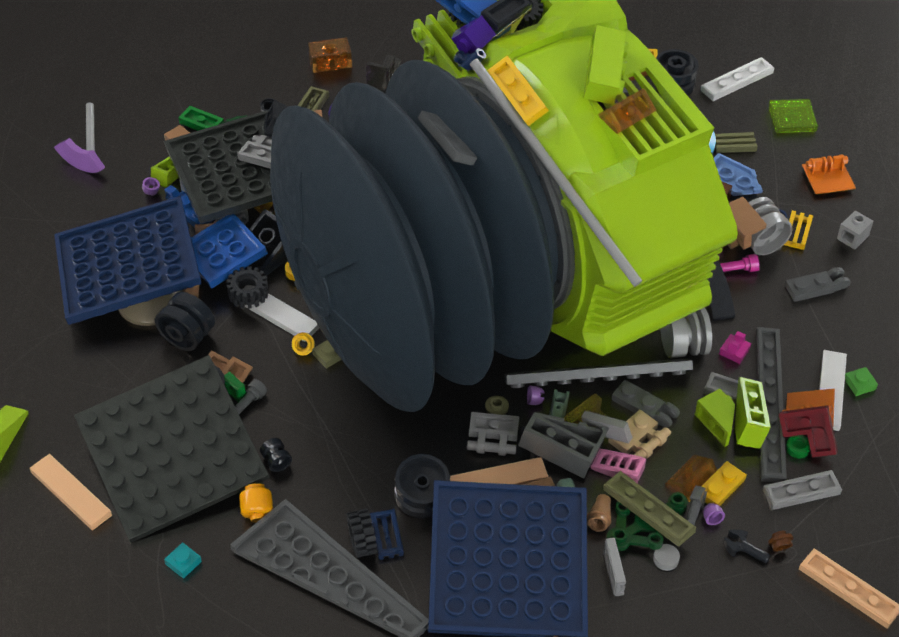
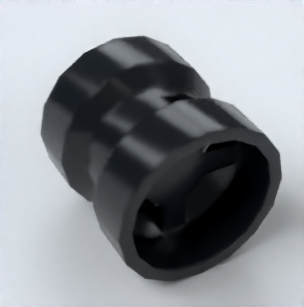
[260,438,292,472]

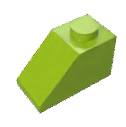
[695,388,735,447]

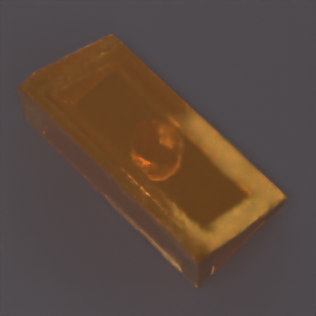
[598,88,657,134]
[665,455,717,502]

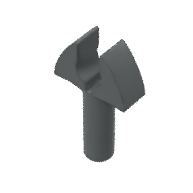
[686,485,707,526]

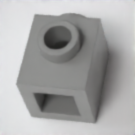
[837,210,874,249]

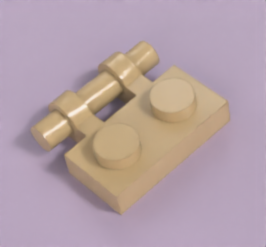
[608,409,671,459]

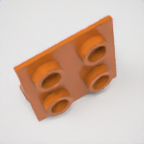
[802,154,856,194]
[782,388,835,427]

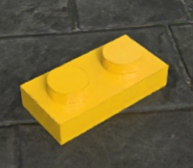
[701,461,747,506]

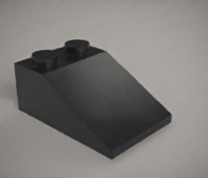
[244,209,287,276]

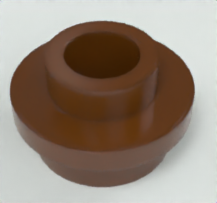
[768,530,794,551]

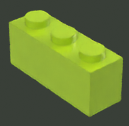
[583,25,629,105]

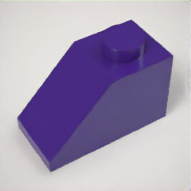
[452,15,496,54]

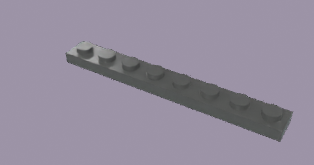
[504,358,693,388]

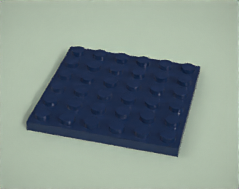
[54,196,202,325]
[428,480,588,637]

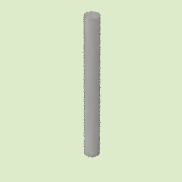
[86,102,95,152]

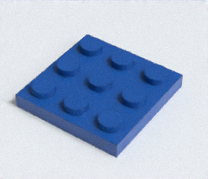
[191,214,268,289]

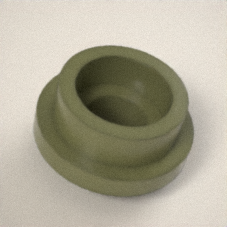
[485,396,509,415]

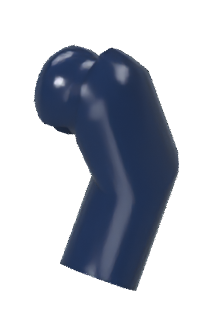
[453,48,486,71]

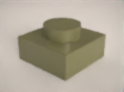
[312,340,341,369]

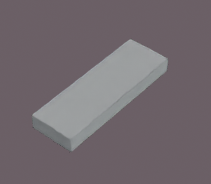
[763,470,842,510]

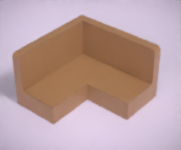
[728,197,767,250]

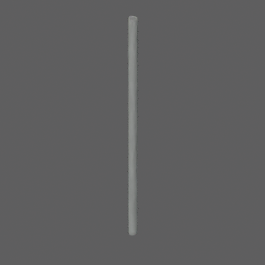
[470,59,643,287]

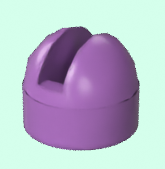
[142,177,160,196]
[527,386,545,405]
[703,503,725,525]

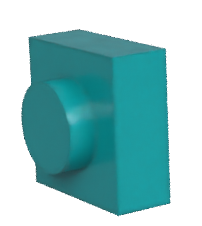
[164,542,202,579]

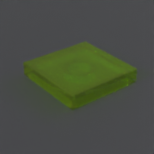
[769,99,818,133]

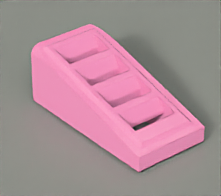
[591,449,646,483]

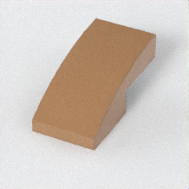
[208,350,253,383]

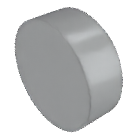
[653,544,680,571]

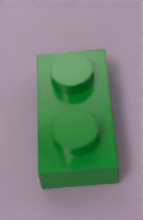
[178,106,224,131]

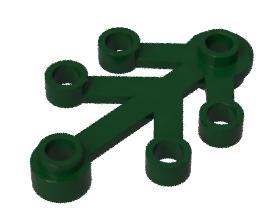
[607,488,688,551]

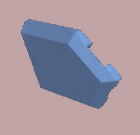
[714,153,763,196]

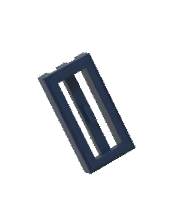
[370,509,404,560]

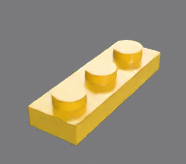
[487,55,549,126]

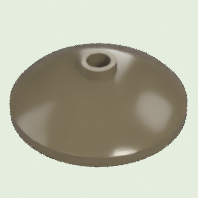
[118,290,182,326]

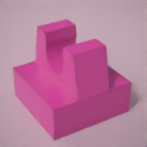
[719,331,751,364]

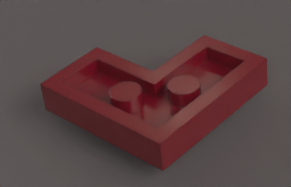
[779,405,838,457]

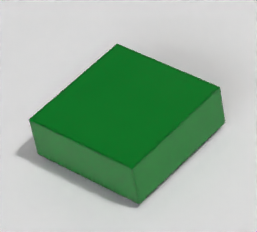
[224,372,246,402]

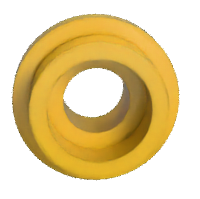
[292,332,315,356]

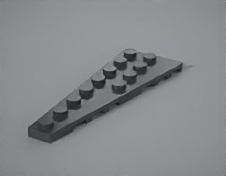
[230,499,429,637]

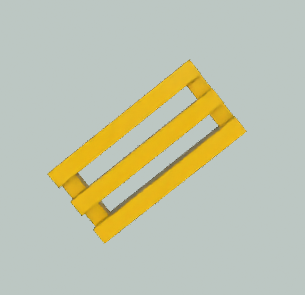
[784,210,813,250]

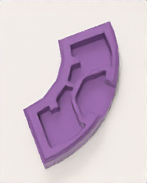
[54,138,105,173]

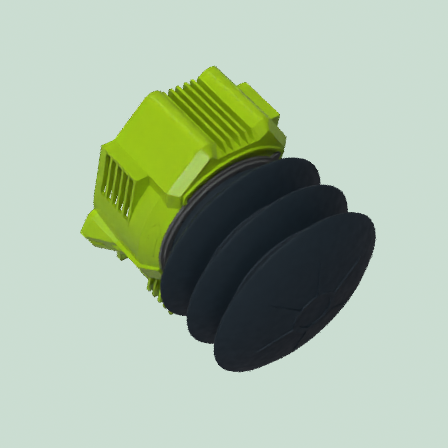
[270,0,738,412]

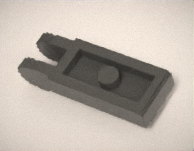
[785,267,851,302]
[612,380,680,428]

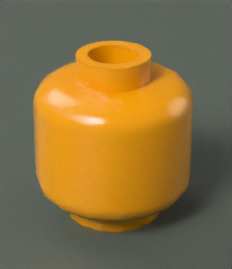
[239,484,273,523]

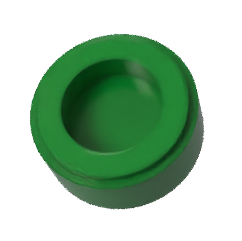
[786,435,811,459]

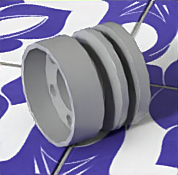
[749,197,793,255]
[660,308,712,358]

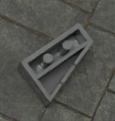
[518,412,609,479]

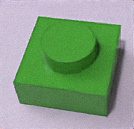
[845,367,878,396]

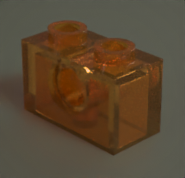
[308,37,352,73]

